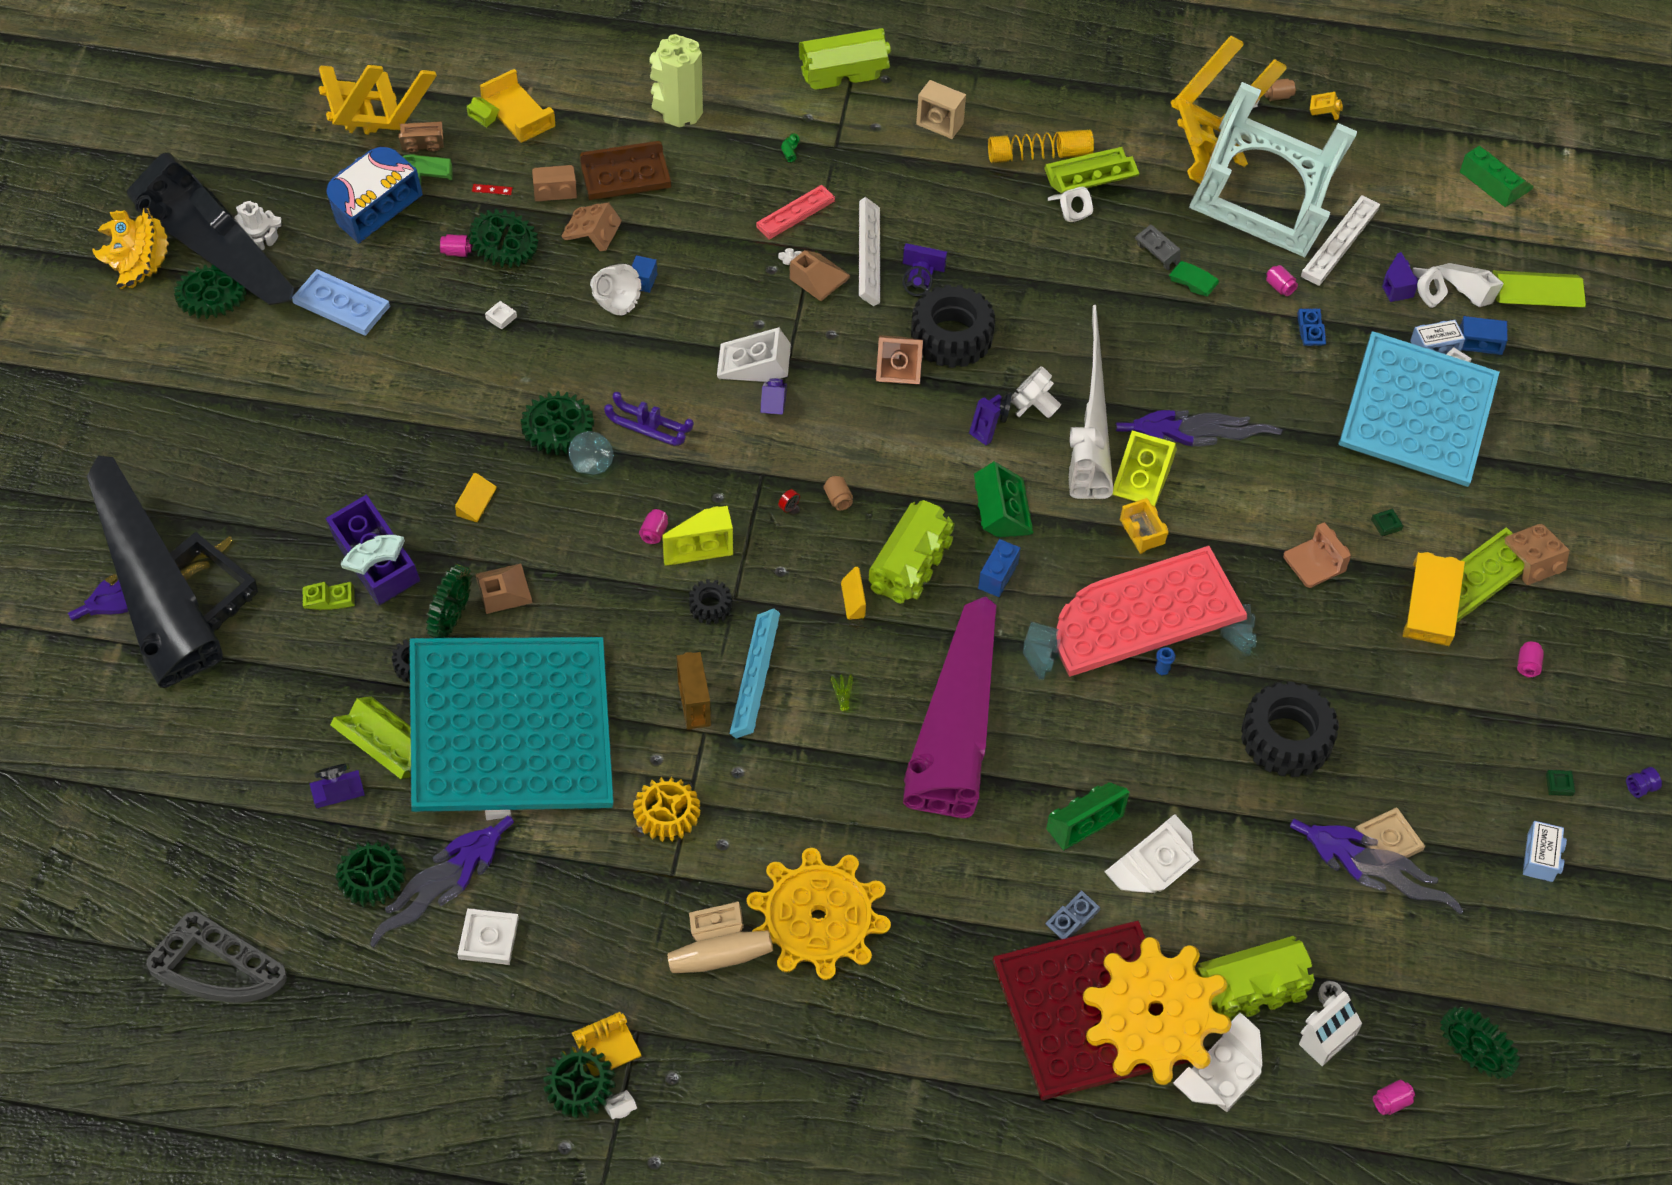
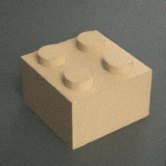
[916,80,966,139]

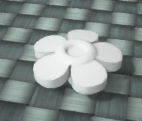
[778,248,802,265]

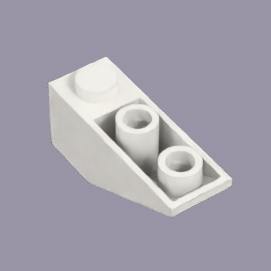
[1436,263,1504,307]

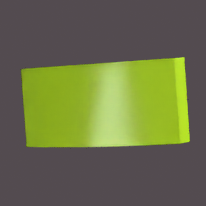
[303,582,355,610]

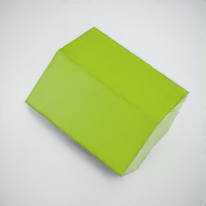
[467,97,499,127]

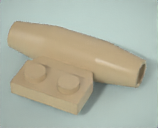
[668,902,773,973]

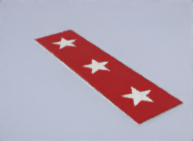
[472,184,513,195]

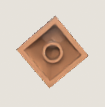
[876,335,923,384]

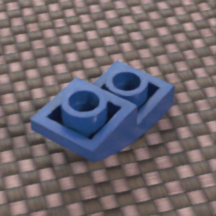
[1297,309,1326,346]

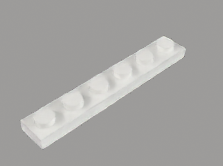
[1301,195,1380,286]
[859,197,880,306]

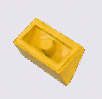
[455,473,497,523]
[841,567,866,620]

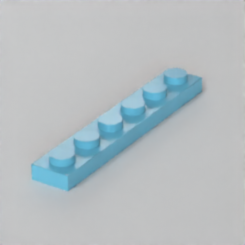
[730,608,780,739]

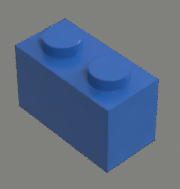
[1459,316,1507,355]
[978,539,1021,597]

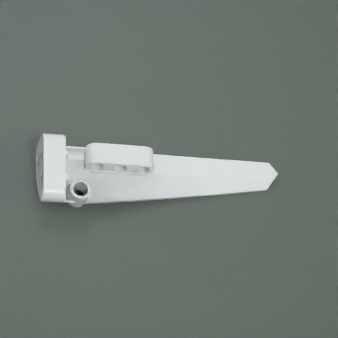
[1069,305,1113,499]

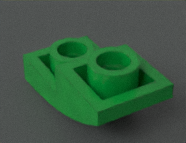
[1169,261,1219,297]

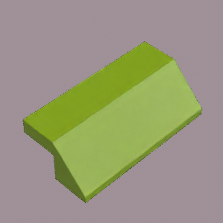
[1044,147,1139,194]
[1492,270,1586,307]
[330,696,411,779]

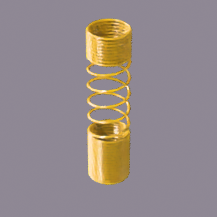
[988,129,1094,163]

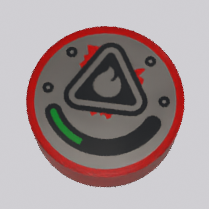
[778,489,800,513]

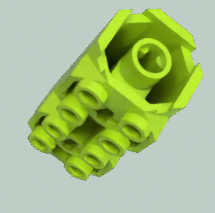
[799,28,891,90]
[869,500,955,604]
[1196,936,1314,1021]

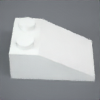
[717,327,791,382]

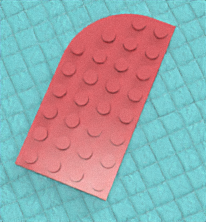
[1056,546,1247,677]

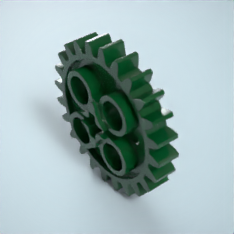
[468,209,538,268]
[174,264,247,319]
[521,391,594,455]
[426,564,473,638]
[1440,1006,1520,1079]

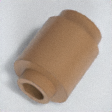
[1264,78,1296,101]
[823,476,853,511]

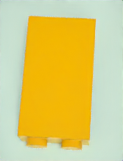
[480,69,556,143]
[1403,552,1465,646]

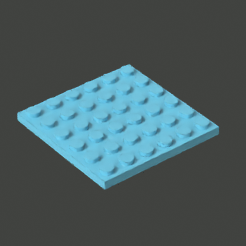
[1338,331,1499,487]

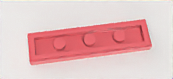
[756,185,835,240]

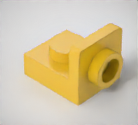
[1310,92,1343,120]

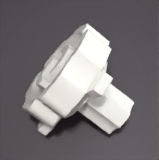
[235,201,282,250]
[1011,366,1061,418]

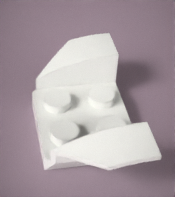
[1105,814,1199,893]
[1173,1013,1262,1112]

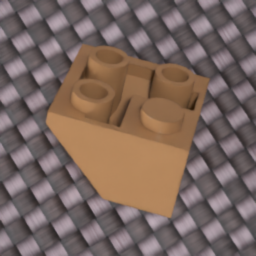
[790,250,850,301]
[475,563,532,614]

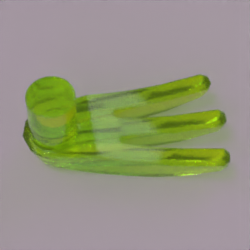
[831,674,853,711]

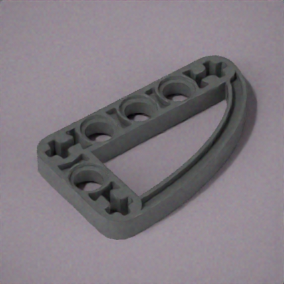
[146,912,287,1002]

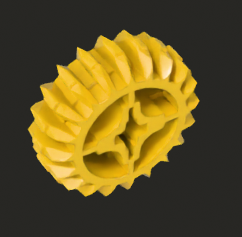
[633,776,700,842]

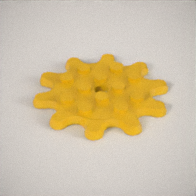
[747,848,891,980]
[1083,937,1231,1085]

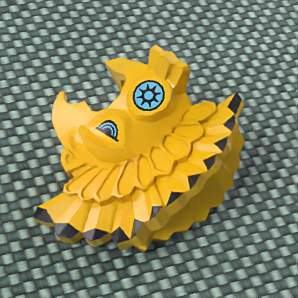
[93,208,169,289]

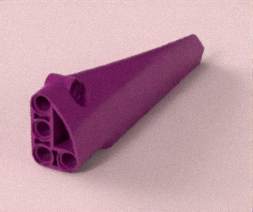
[903,596,996,818]

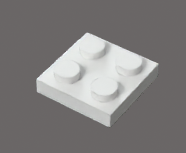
[457,908,519,965]

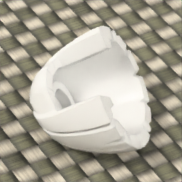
[590,264,641,315]

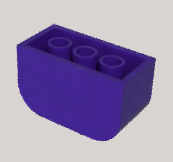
[325,494,420,606]

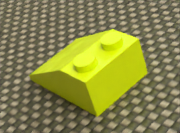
[1112,431,1177,506]
[662,506,733,566]

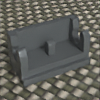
[1135,224,1181,271]

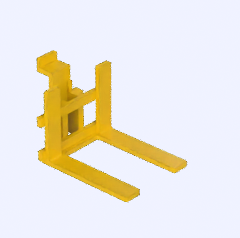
[1171,36,1287,184]
[318,65,437,135]

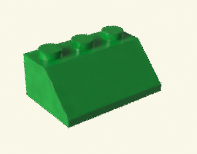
[1460,146,1534,207]
[974,461,1033,537]
[1046,782,1129,851]

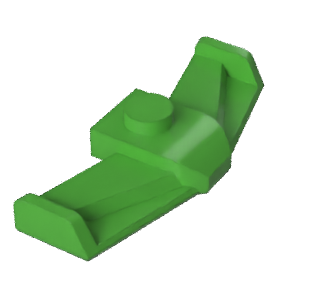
[403,154,453,184]

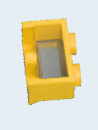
[1120,498,1168,554]

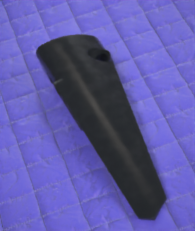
[127,153,294,305]
[87,455,223,688]

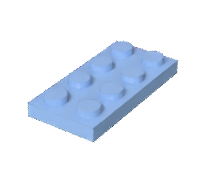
[292,269,390,336]

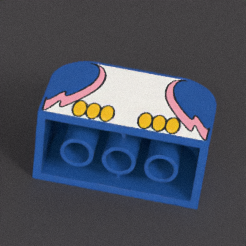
[327,147,423,244]

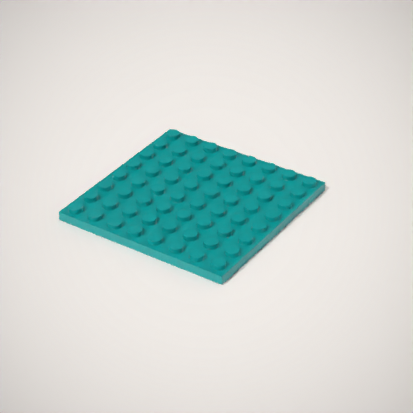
[410,637,613,812]

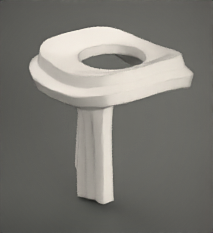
[1048,187,1093,222]
[1412,266,1448,308]

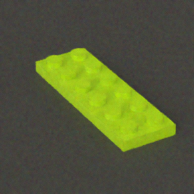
[1410,528,1525,623]

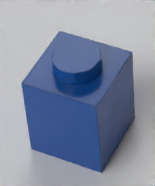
[632,255,657,293]

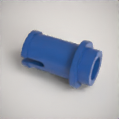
[1155,647,1175,675]

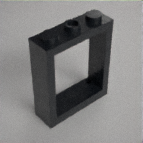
[170,532,258,632]

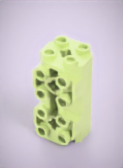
[650,34,703,127]

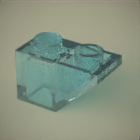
[1220,604,1256,656]
[1023,622,1061,680]

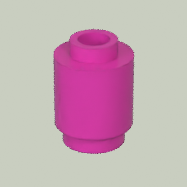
[440,234,472,257]
[1266,265,1298,296]
[639,509,668,544]
[1517,641,1544,677]
[1373,1080,1415,1115]

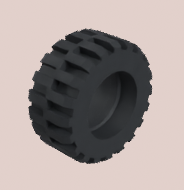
[911,285,995,368]
[1241,682,1339,777]

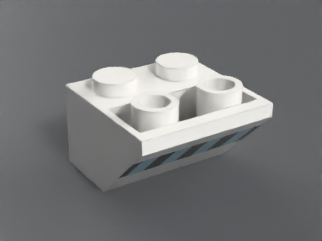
[1299,991,1362,1066]

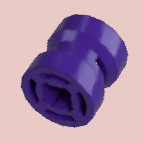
[1626,767,1662,798]

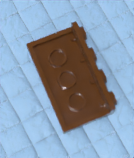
[580,141,671,200]

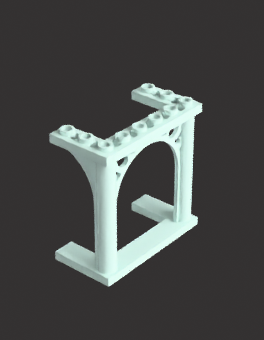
[1189,82,1357,257]

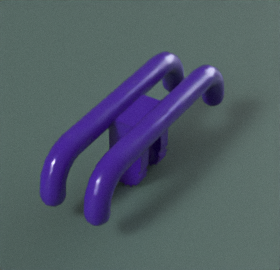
[604,392,694,446]

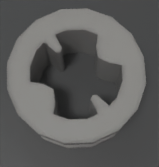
[1318,981,1343,1005]

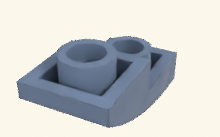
[1045,890,1101,939]

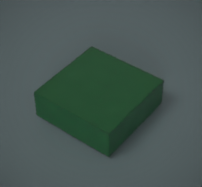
[1371,509,1403,537]
[1546,770,1575,796]

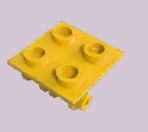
[572,1012,641,1077]

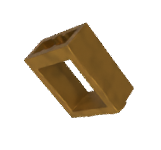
[677,652,711,730]

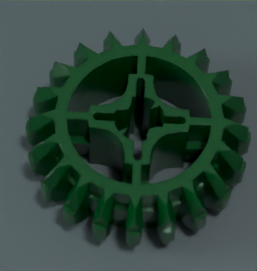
[336,840,406,907]
[543,1045,616,1119]

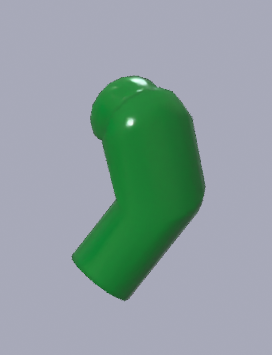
[781,133,800,162]

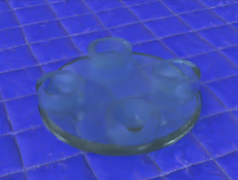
[569,431,613,475]

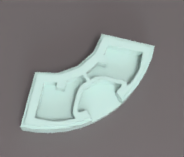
[341,535,405,575]

